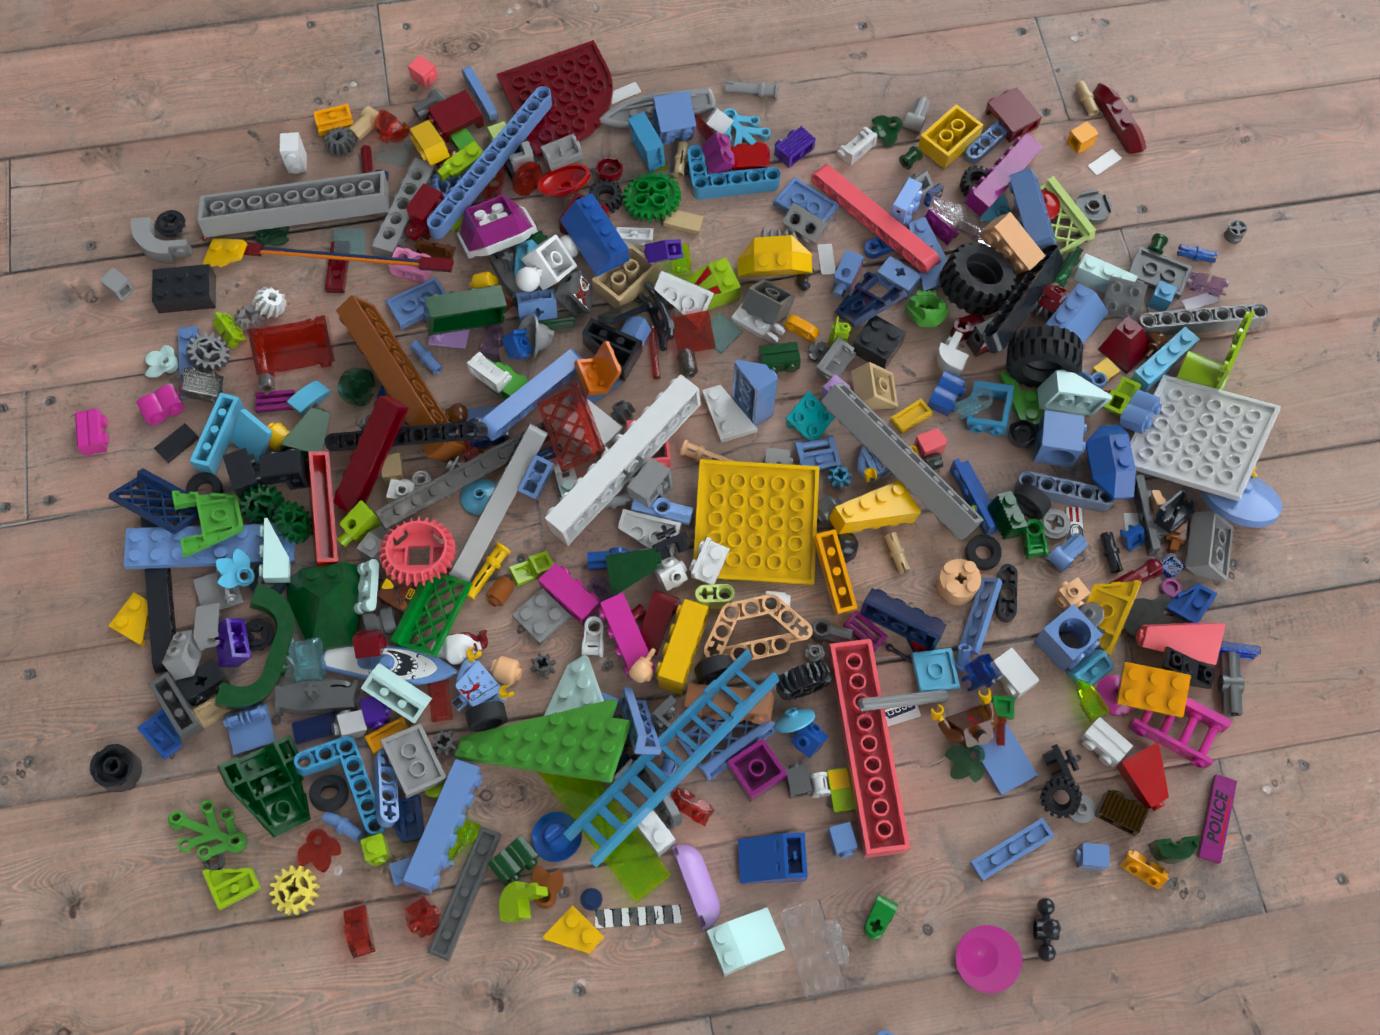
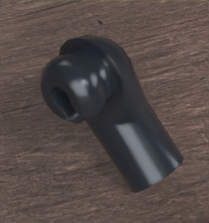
[796,268,814,291]

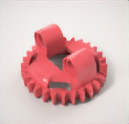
[379,517,456,587]

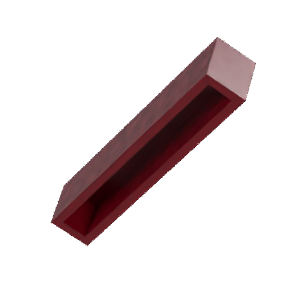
[333,396,409,513]

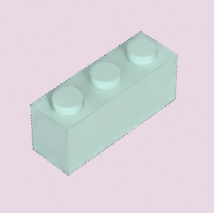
[1073,254,1138,294]
[361,663,432,724]

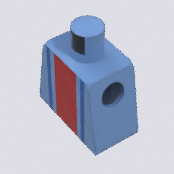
[832,249,864,298]

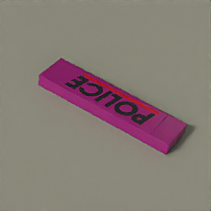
[1197,774,1237,864]

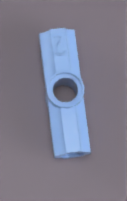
[631,498,694,525]

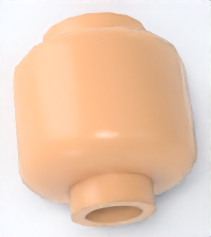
[490,656,523,686]

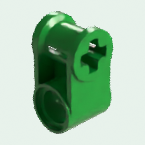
[1021,519,1049,559]
[864,894,899,940]

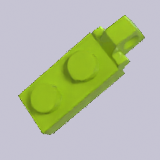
[437,141,484,181]

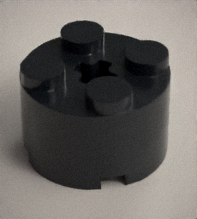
[90,744,142,792]

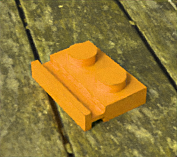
[313,103,354,136]

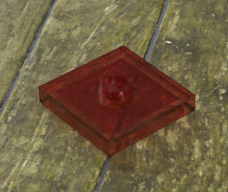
[671,310,716,356]

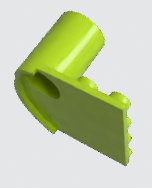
[1176,310,1255,390]

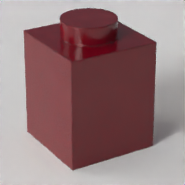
[352,630,387,659]

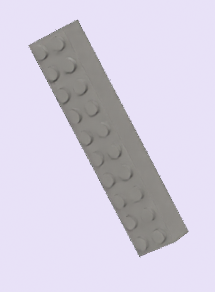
[197,171,389,237]

